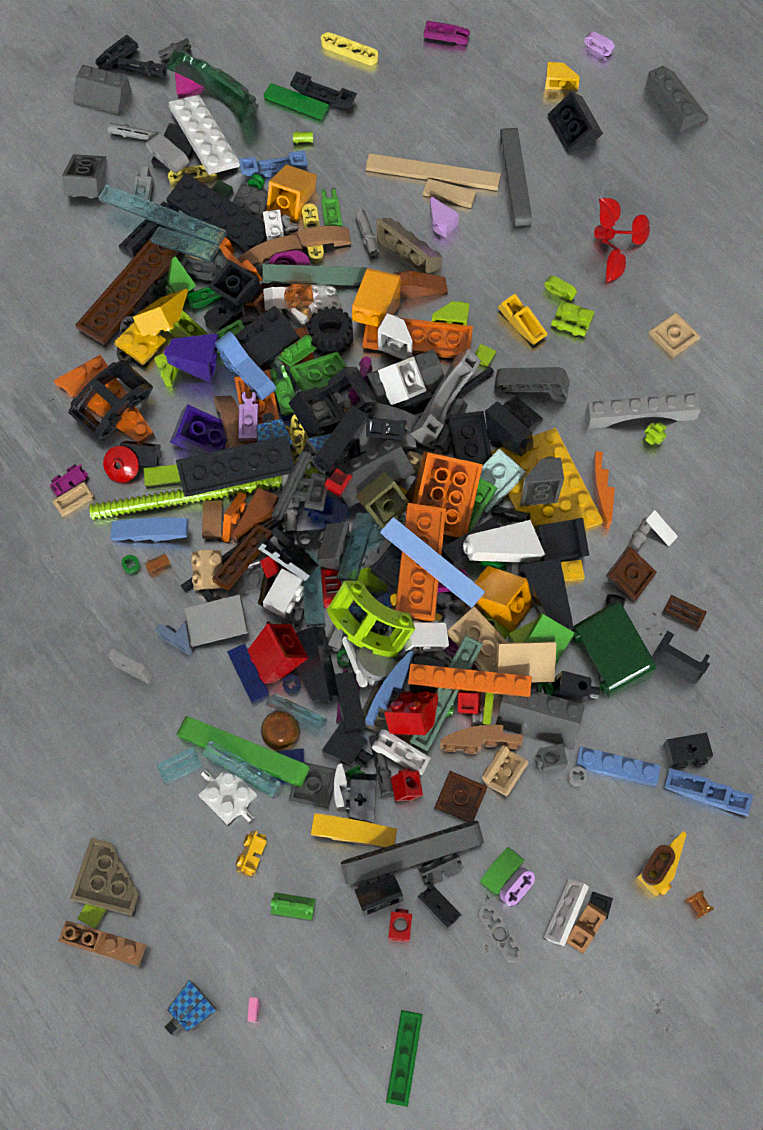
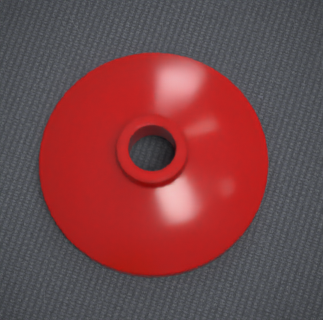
[103,446,139,483]

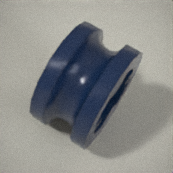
[282,674,301,694]

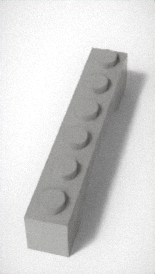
[410,349,481,445]
[585,393,701,429]

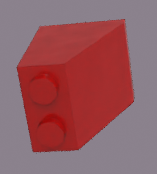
[247,623,309,684]

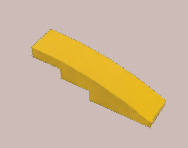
[311,813,397,848]

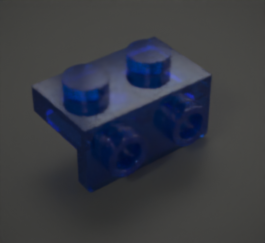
[304,496,350,525]

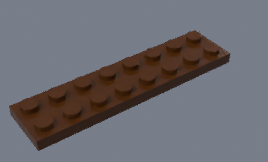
[75,227,189,345]

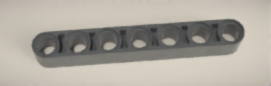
[500,128,532,227]
[340,821,484,884]

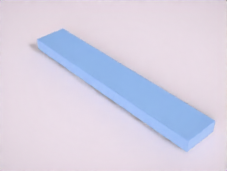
[380,517,485,608]

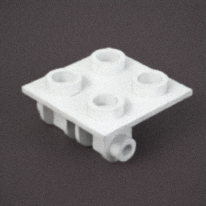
[303,284,344,318]

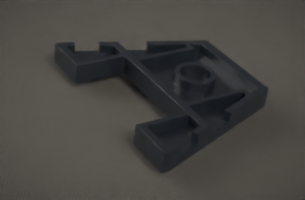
[256,523,319,581]

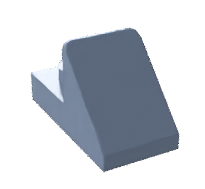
[155,621,192,655]

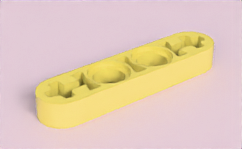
[321,32,378,65]
[302,203,324,263]

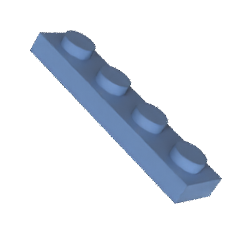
[576,746,661,787]

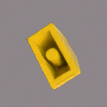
[545,62,580,91]

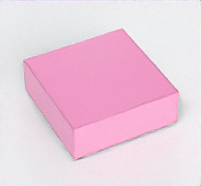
[247,997,260,1022]

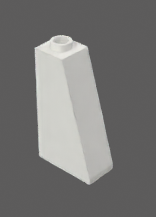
[463,520,545,563]

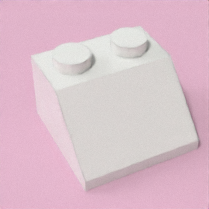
[378,313,412,360]
[378,356,427,405]

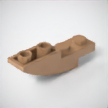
[440,725,523,754]
[58,920,147,966]

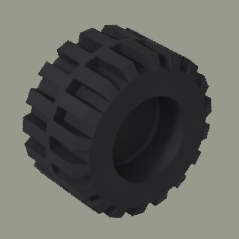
[308,306,353,355]

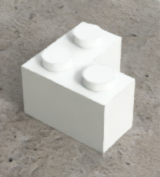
[263,569,304,618]
[398,620,449,658]

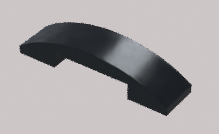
[290,71,357,108]

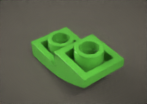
[480,847,525,894]

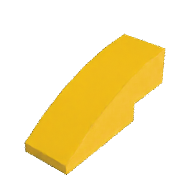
[498,294,548,345]

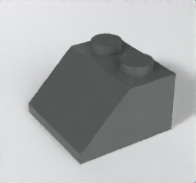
[315,522,350,571]

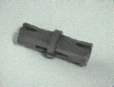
[158,38,191,61]

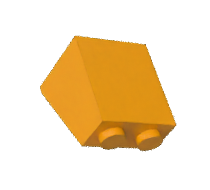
[266,164,317,222]
[352,268,401,327]
[473,566,533,631]

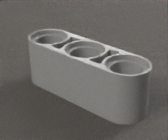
[145,133,190,174]

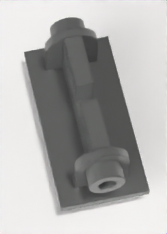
[418,852,464,885]

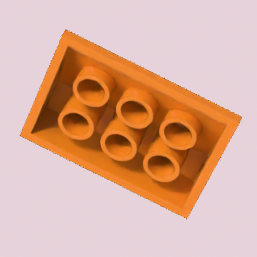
[412,452,483,538]

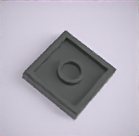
[288,761,336,810]

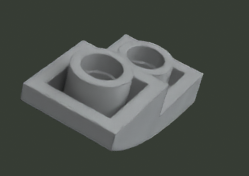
[362,538,392,568]

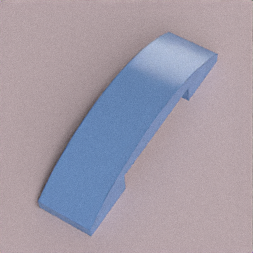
[239,150,308,177]

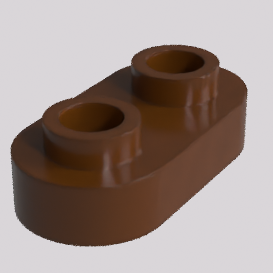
[642,845,675,886]

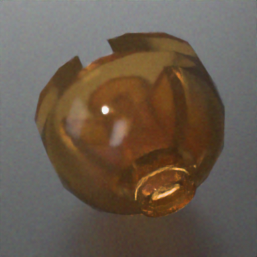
[260,710,301,752]

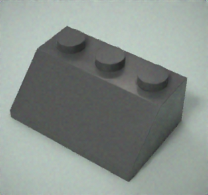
[73,65,131,115]
[520,456,564,506]

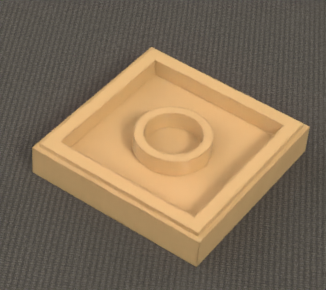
[649,312,700,358]

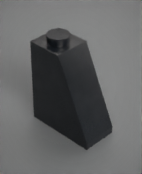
[485,401,533,456]

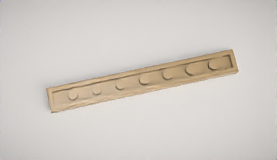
[366,153,501,191]

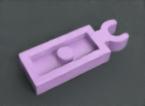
[238,392,259,441]

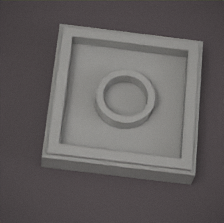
[108,648,153,684]

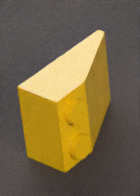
[133,288,188,336]

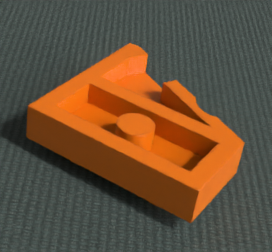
[222,492,248,543]

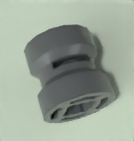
[281,607,304,628]

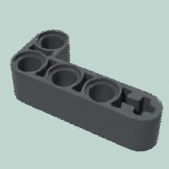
[494,367,570,401]

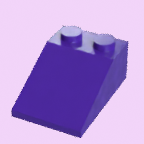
[170,404,227,454]

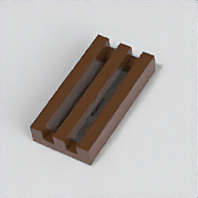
[662,595,707,630]

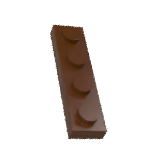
[212,524,274,591]

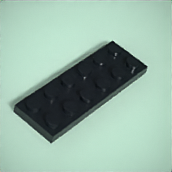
[166,173,267,252]
[176,435,294,497]

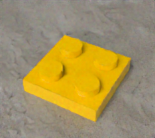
[115,322,166,366]

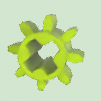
[644,422,667,445]

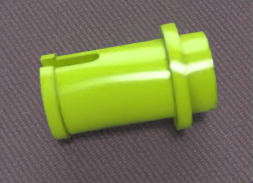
[293,130,313,144]

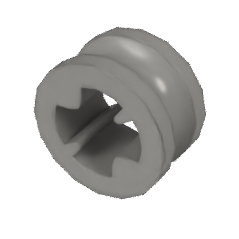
[472,710,483,727]
[568,766,588,787]

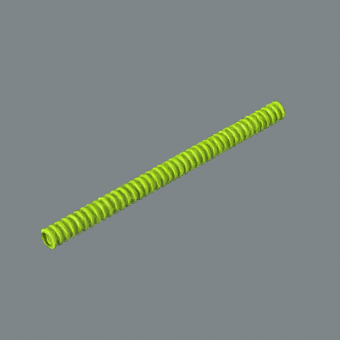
[89,467,322,520]

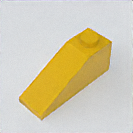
[637,831,687,896]

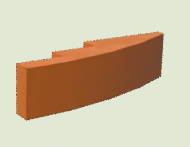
[592,451,615,529]

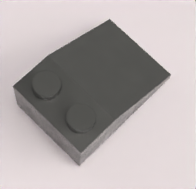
[62,154,106,198]

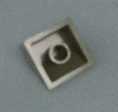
[355,472,410,529]

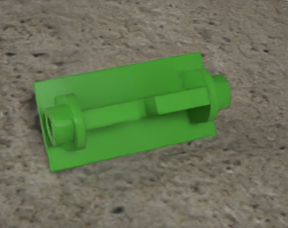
[278,335,316,367]
[270,892,316,920]

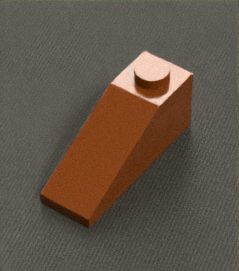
[394,271,448,299]
[232,488,279,544]

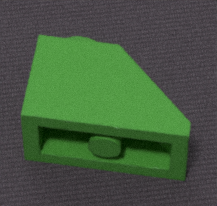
[166,256,196,294]

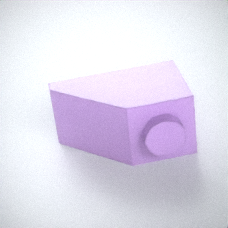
[430,197,459,238]

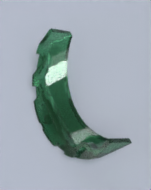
[166,50,259,124]

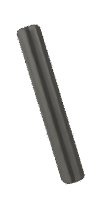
[272,451,312,520]

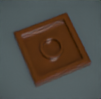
[606,547,657,601]
[434,771,488,823]

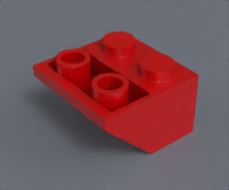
[384,691,438,735]

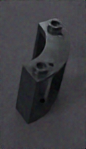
[68,360,153,440]
[288,367,378,438]

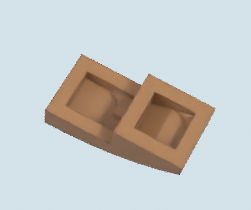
[202,500,223,539]
[566,902,607,954]

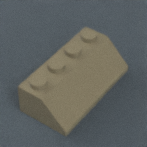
[376,218,442,275]

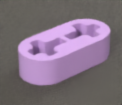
[584,31,615,56]
[499,868,535,906]

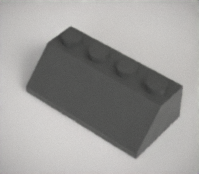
[646,66,709,132]
[367,349,444,405]
[328,439,415,508]
[496,690,585,749]

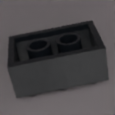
[547,91,603,152]
[235,306,300,369]

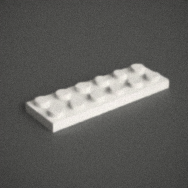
[169,95,239,175]

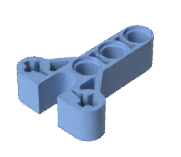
[215,331,276,401]

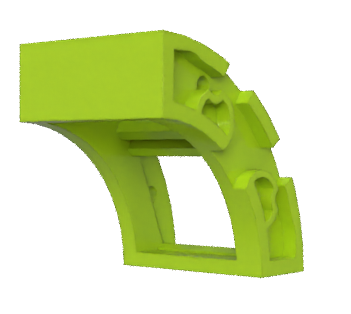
[327,581,416,657]

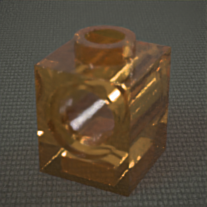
[284,284,314,308]

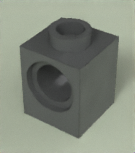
[535,743,568,773]

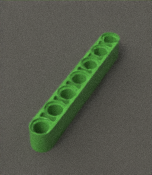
[176,716,310,787]

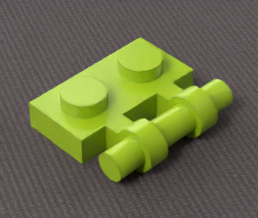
[551,300,595,337]

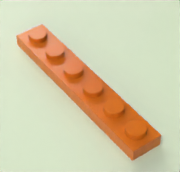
[408,664,532,697]

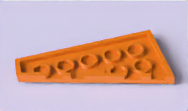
[53,354,155,443]

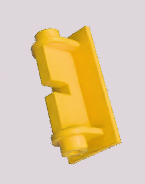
[235,831,267,876]

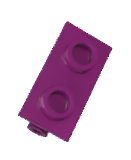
[50,464,88,497]

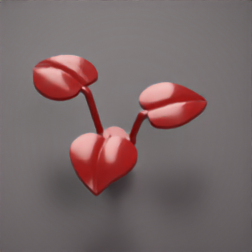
[594,198,650,282]

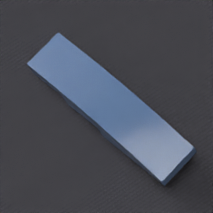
[110,517,189,542]
[365,651,414,727]
[665,768,754,816]

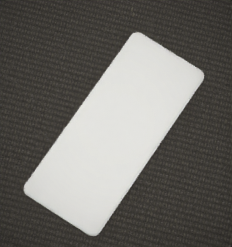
[646,511,677,546]

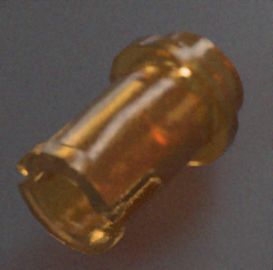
[144,553,170,573]

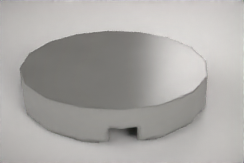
[356,646,394,681]

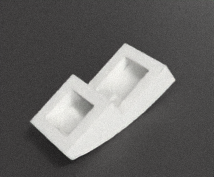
[334,764,347,811]

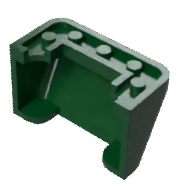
[571,600,656,698]

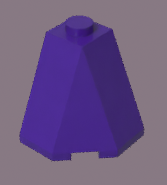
[164,333,219,383]

